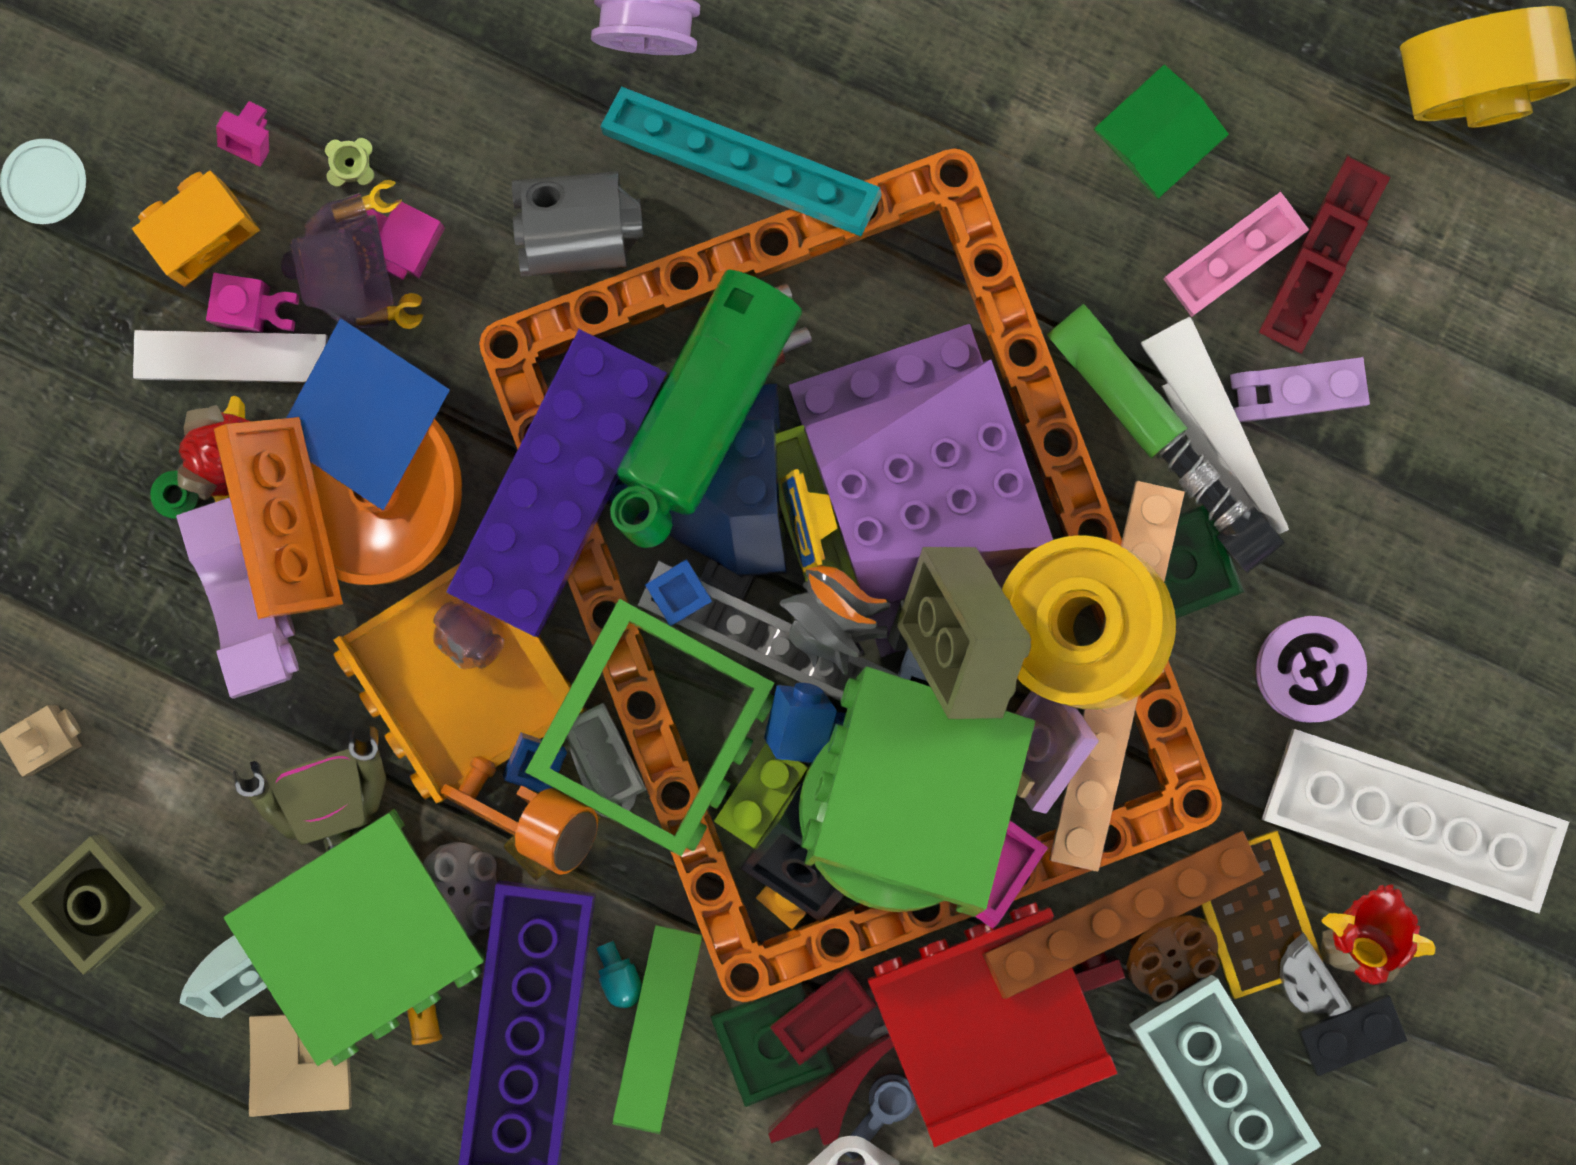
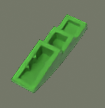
[613,925,702,1134]

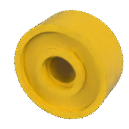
[1400,6,1576,127]
[1002,536,1176,710]

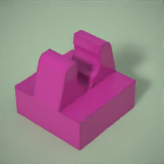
[216,101,269,167]

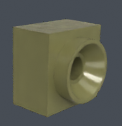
[17,834,166,975]

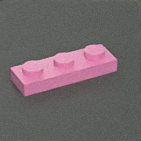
[1163,192,1309,317]

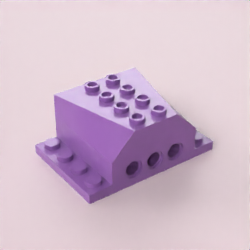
[789,324,1053,657]

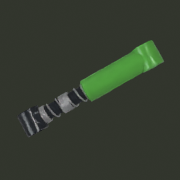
[1046,304,1285,574]

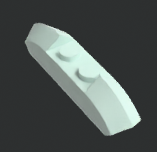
[179,936,267,1018]

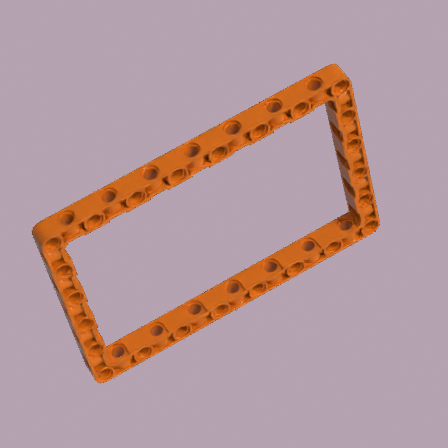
[479,148,1222,1002]

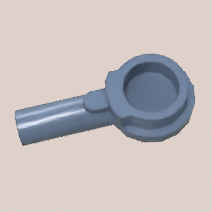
[845,1073,916,1160]

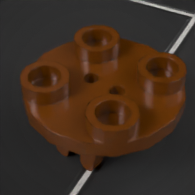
[1126,915,1220,1002]

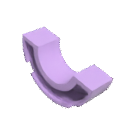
[176,497,299,699]

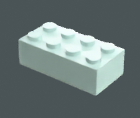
[1129,975,1321,1165]

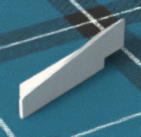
[1141,317,1289,534]

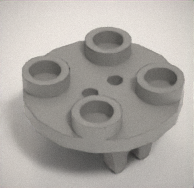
[423,842,497,936]

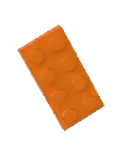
[214,417,343,620]

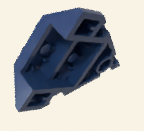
[607,384,787,576]

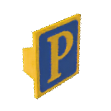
[779,469,837,573]

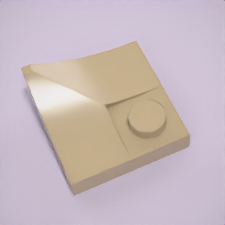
[249,1014,352,1117]

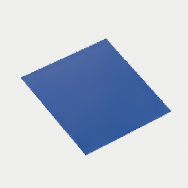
[287,318,450,511]

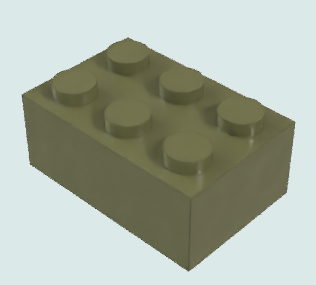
[897,547,1031,719]

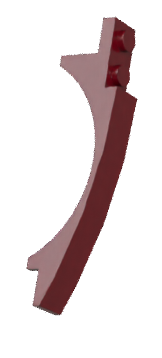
[768,952,1125,1146]

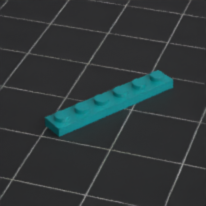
[600,86,882,236]

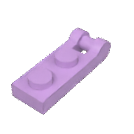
[1230,357,1370,423]

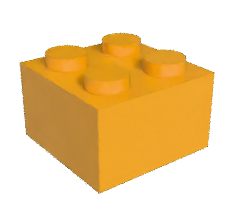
[132,170,260,287]

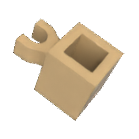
[0,705,82,777]

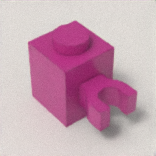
[351,202,445,280]
[206,273,299,333]

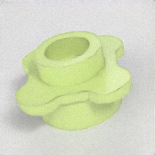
[325,138,374,187]

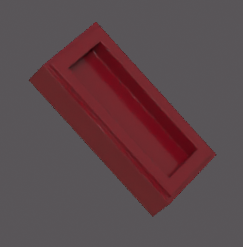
[770,967,876,1065]

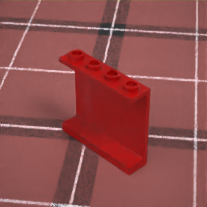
[867,902,1118,1148]

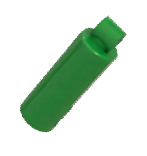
[610,270,802,548]

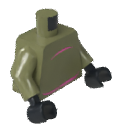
[233,727,387,852]

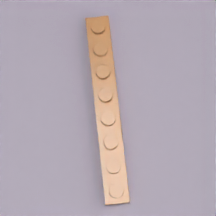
[1049,481,1185,872]

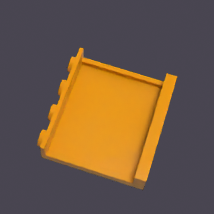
[333,563,587,804]

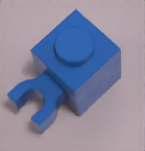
[764,683,846,763]

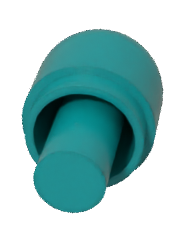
[596,941,642,1008]

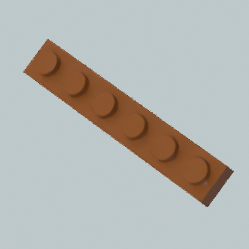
[982,831,1264,999]

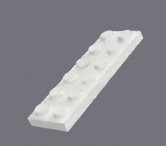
[1262,729,1569,913]

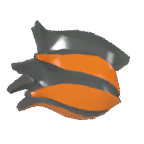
[780,565,890,675]

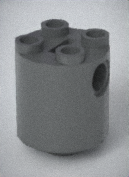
[512,171,644,277]

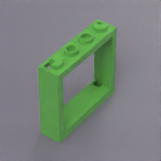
[525,599,774,856]

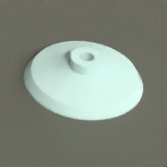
[0,139,86,224]

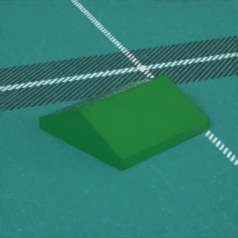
[1094,65,1229,199]

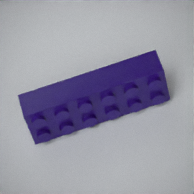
[446,329,668,637]
[458,881,596,1165]

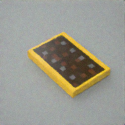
[1200,830,1323,999]

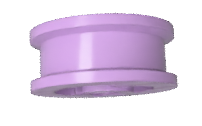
[591,0,700,55]
[1255,616,1367,723]

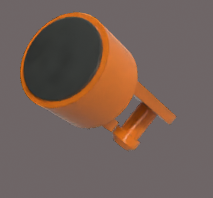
[440,756,598,875]

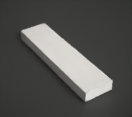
[133,330,328,383]

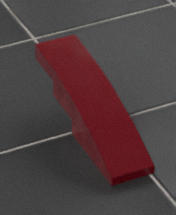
[1259,154,1391,354]

